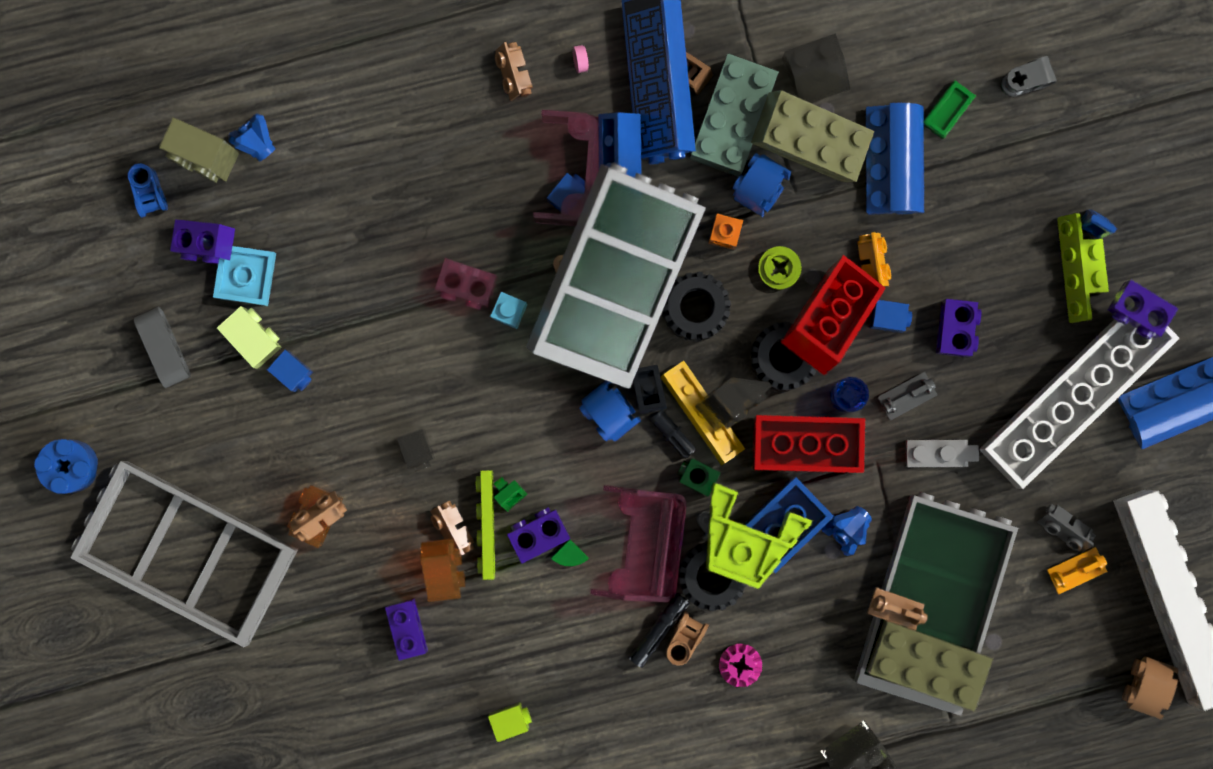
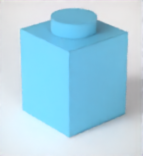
[490,292,527,329]

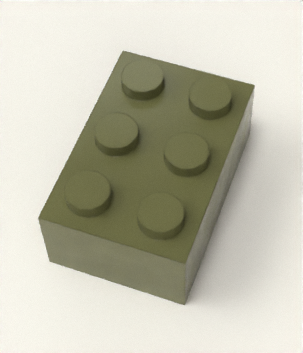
[159,118,239,183]

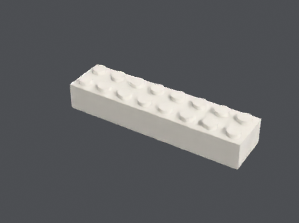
[979,301,1180,489]
[1113,490,1213,711]

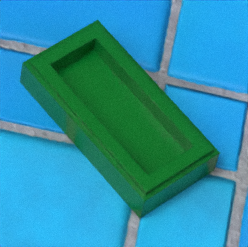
[924,80,976,140]

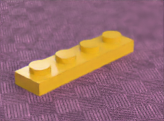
[660,361,745,466]

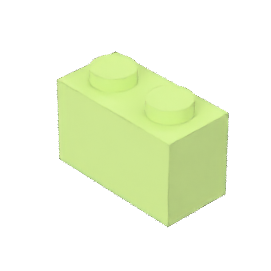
[217,306,282,369]

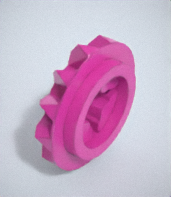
[719,644,762,687]

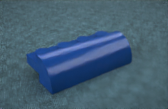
[866,103,924,215]
[1118,357,1213,450]

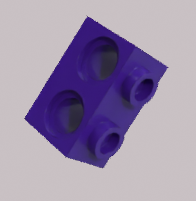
[170,219,235,264]
[1107,280,1178,339]
[936,299,982,357]
[507,507,571,563]
[385,598,428,661]

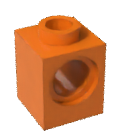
[709,214,743,250]

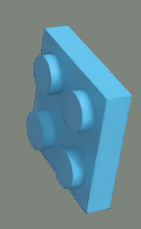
[213,246,276,306]

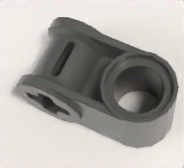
[1001,56,1057,97]

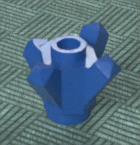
[228,114,276,162]
[822,506,872,556]

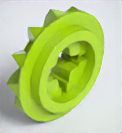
[758,246,801,289]

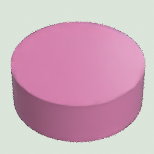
[573,45,589,73]

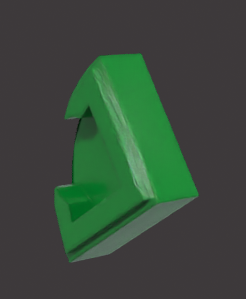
[551,539,589,566]

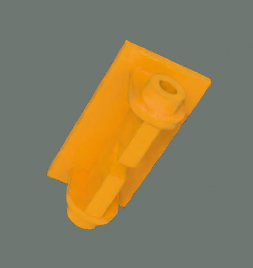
[857,232,891,287]
[1047,547,1107,594]

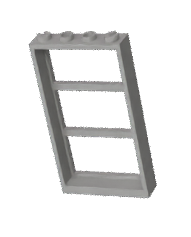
[70,461,298,647]

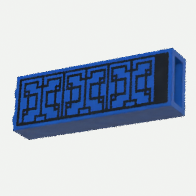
[622,0,696,164]

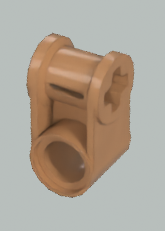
[665,612,709,666]

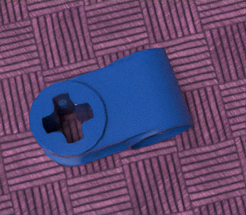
[128,163,168,218]

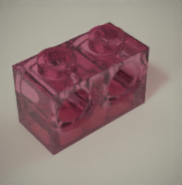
[435,258,498,310]

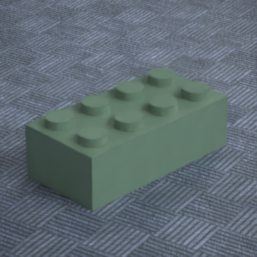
[690,54,779,177]

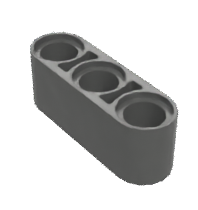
[134,307,191,388]

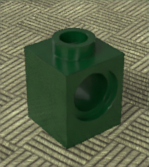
[677,458,721,497]

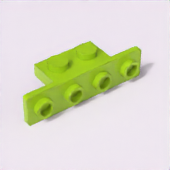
[1057,213,1109,323]

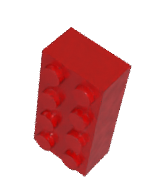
[781,255,886,375]
[752,415,865,473]

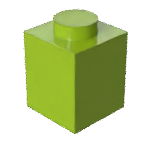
[488,702,532,742]

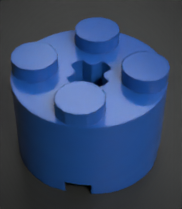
[733,153,791,217]
[579,380,641,442]
[34,439,98,494]

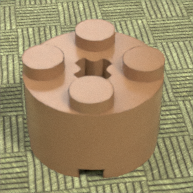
[1122,656,1179,719]

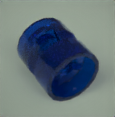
[830,377,869,413]

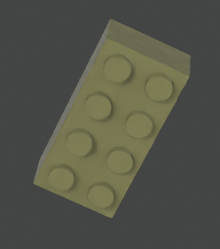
[751,90,874,183]
[866,619,993,711]

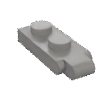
[905,440,979,467]

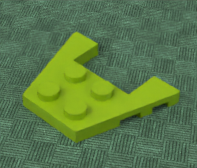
[706,482,812,589]

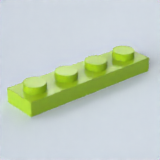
[476,470,495,580]

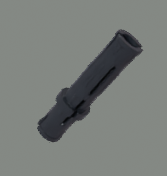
[628,593,690,668]

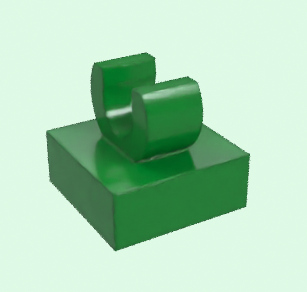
[493,477,528,512]

